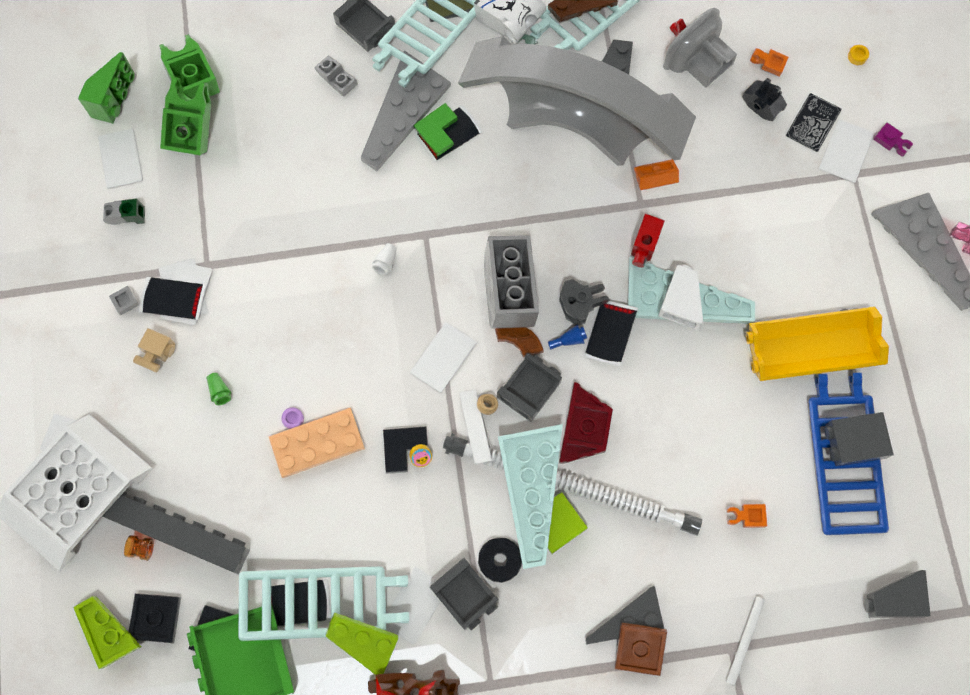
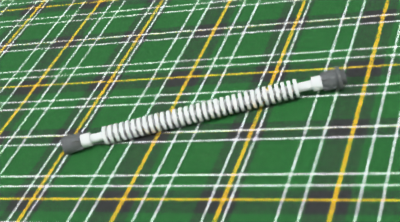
[443,433,702,536]

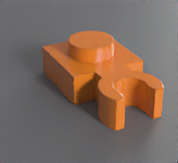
[727,504,767,528]

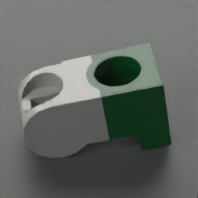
[103,199,145,225]

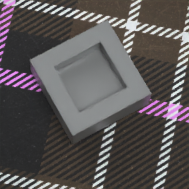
[109,286,139,315]

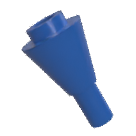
[548,324,587,350]

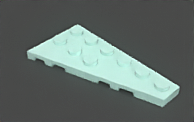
[628,256,755,324]
[498,424,563,569]

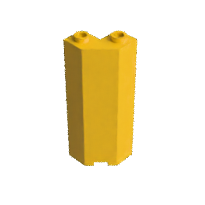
[746,307,889,381]

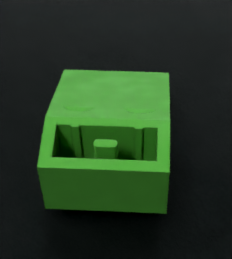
[78,52,135,124]

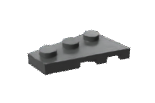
[602,39,633,75]

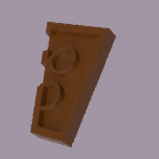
[548,0,618,22]

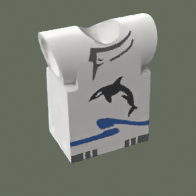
[474,0,547,44]

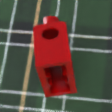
[631,214,665,268]

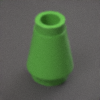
[206,373,231,406]

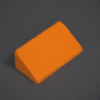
[634,159,679,190]

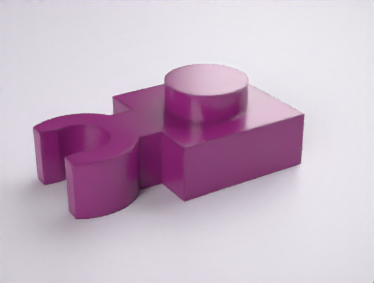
[873,122,913,157]

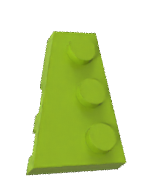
[73,596,142,669]
[326,612,398,675]

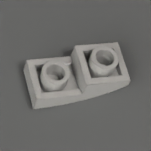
[314,55,358,96]

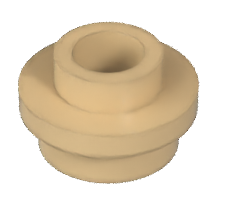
[477,394,498,415]

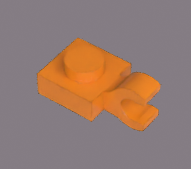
[750,48,789,77]

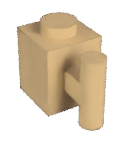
[133,328,175,373]

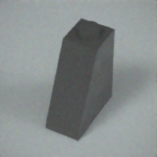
[864,570,931,618]

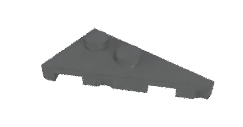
[585,586,664,645]

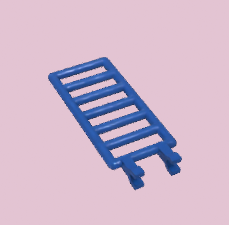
[809,373,889,535]

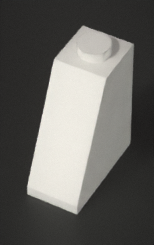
[658,264,703,330]

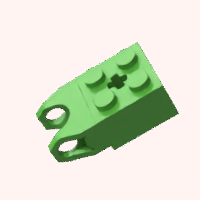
[159,34,220,99]
[160,77,211,155]

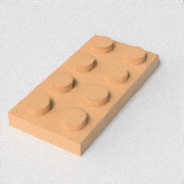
[269,408,365,478]

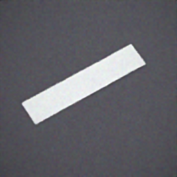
[459,390,492,464]

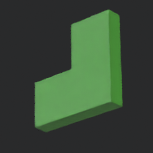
[414,103,458,156]

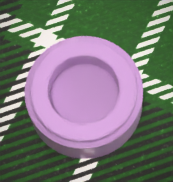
[281,407,304,429]

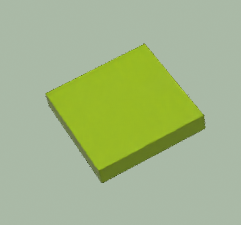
[548,492,588,554]

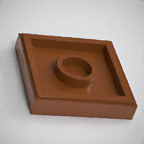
[615,622,667,676]

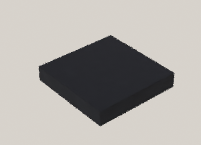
[129,593,181,643]

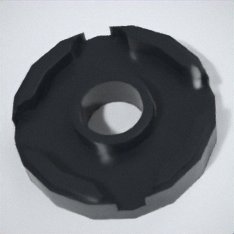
[478,538,522,583]

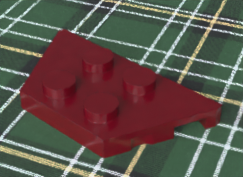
[559,382,613,464]

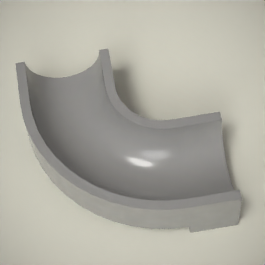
[458,36,696,166]

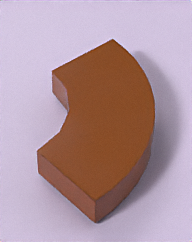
[495,327,544,357]

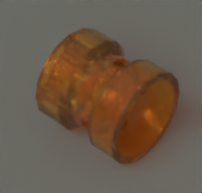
[124,535,154,561]

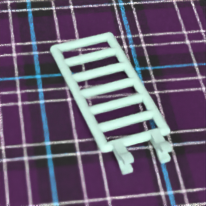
[372,0,476,88]
[530,0,640,51]
[238,566,409,641]

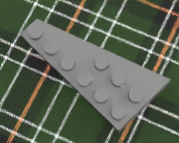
[361,50,451,171]
[871,192,970,311]

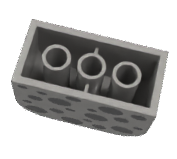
[484,235,539,329]

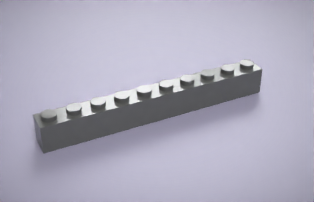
[47,469,250,575]

